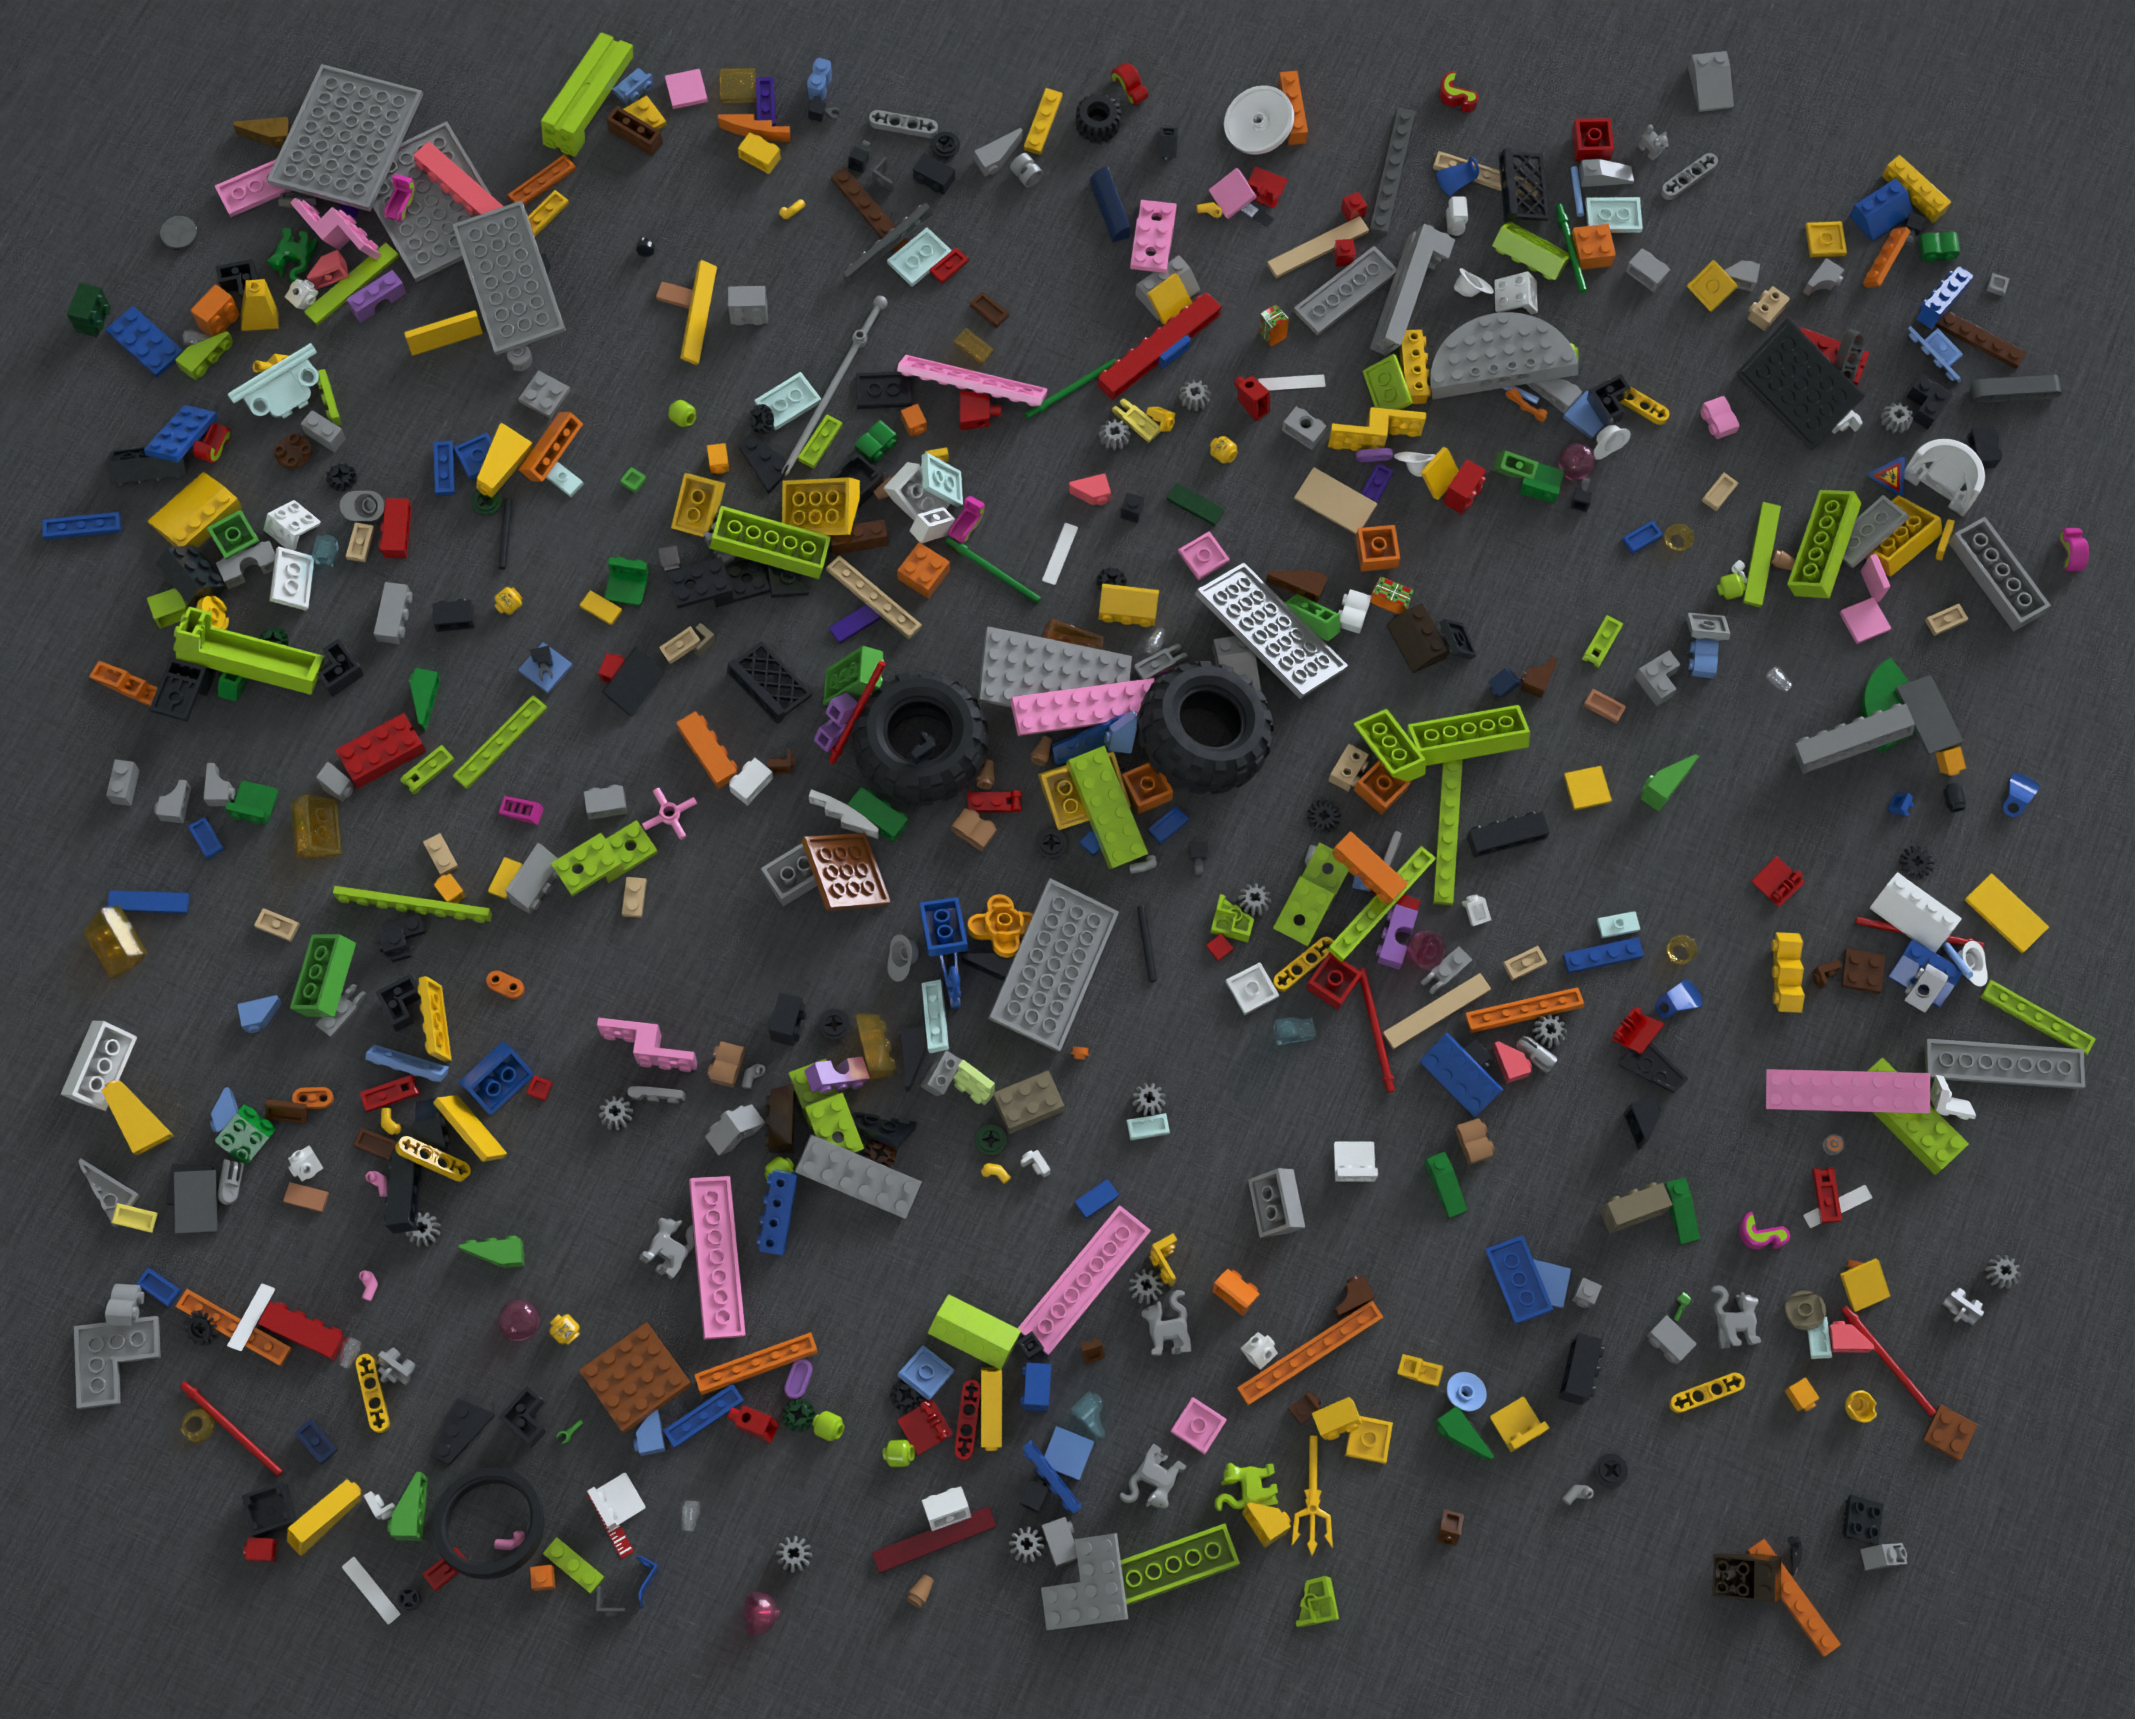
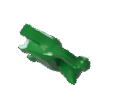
[267,228,319,282]

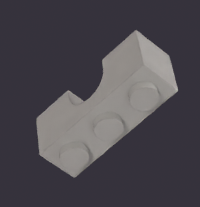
[216,541,276,589]

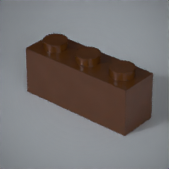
[606,106,663,156]
[830,519,888,555]

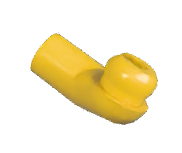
[779,199,805,219]
[1196,202,1223,218]
[381,1108,401,1135]
[981,1163,1011,1184]

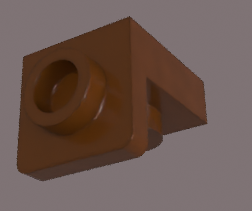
[768,749,796,774]
[1812,960,1842,989]
[1288,1392,1321,1425]
[1436,1509,1464,1546]

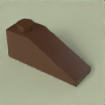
[1266,570,1328,604]

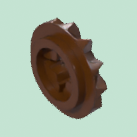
[864,1140,896,1167]

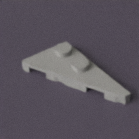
[78,1158,140,1229]

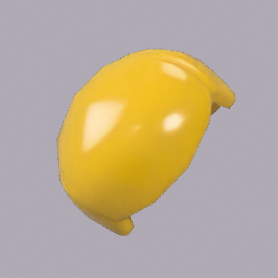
[1845,1390,1877,1423]

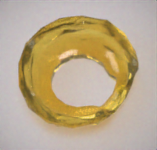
[1663,524,1694,551]
[1666,935,1697,965]
[181,1408,214,1443]

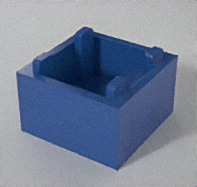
[1020,1363,1052,1412]

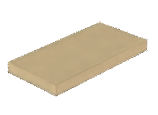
[1294,467,1377,535]

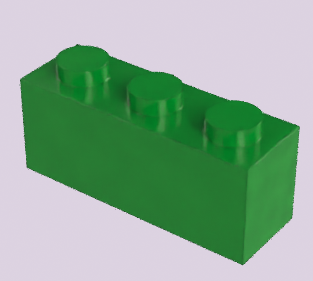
[847,787,908,843]

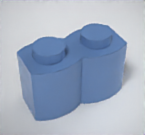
[807,58,832,102]
[1688,638,1719,679]

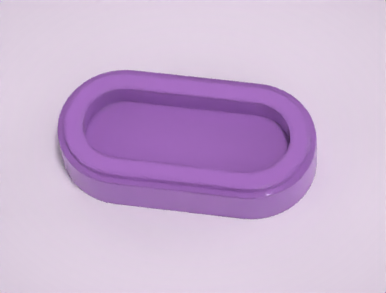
[1356,448,1393,462]
[784,1359,813,1400]

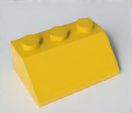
[1098,584,1159,627]
[1242,1502,1291,1548]

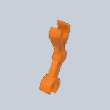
[1505,387,1548,422]

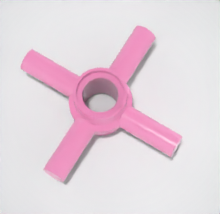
[642,788,697,840]

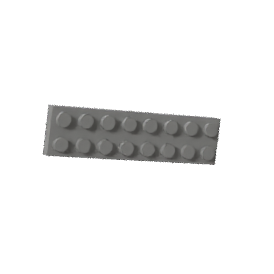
[1925,1039,2085,1089]

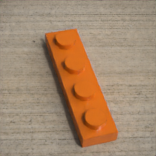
[1863,227,1911,288]

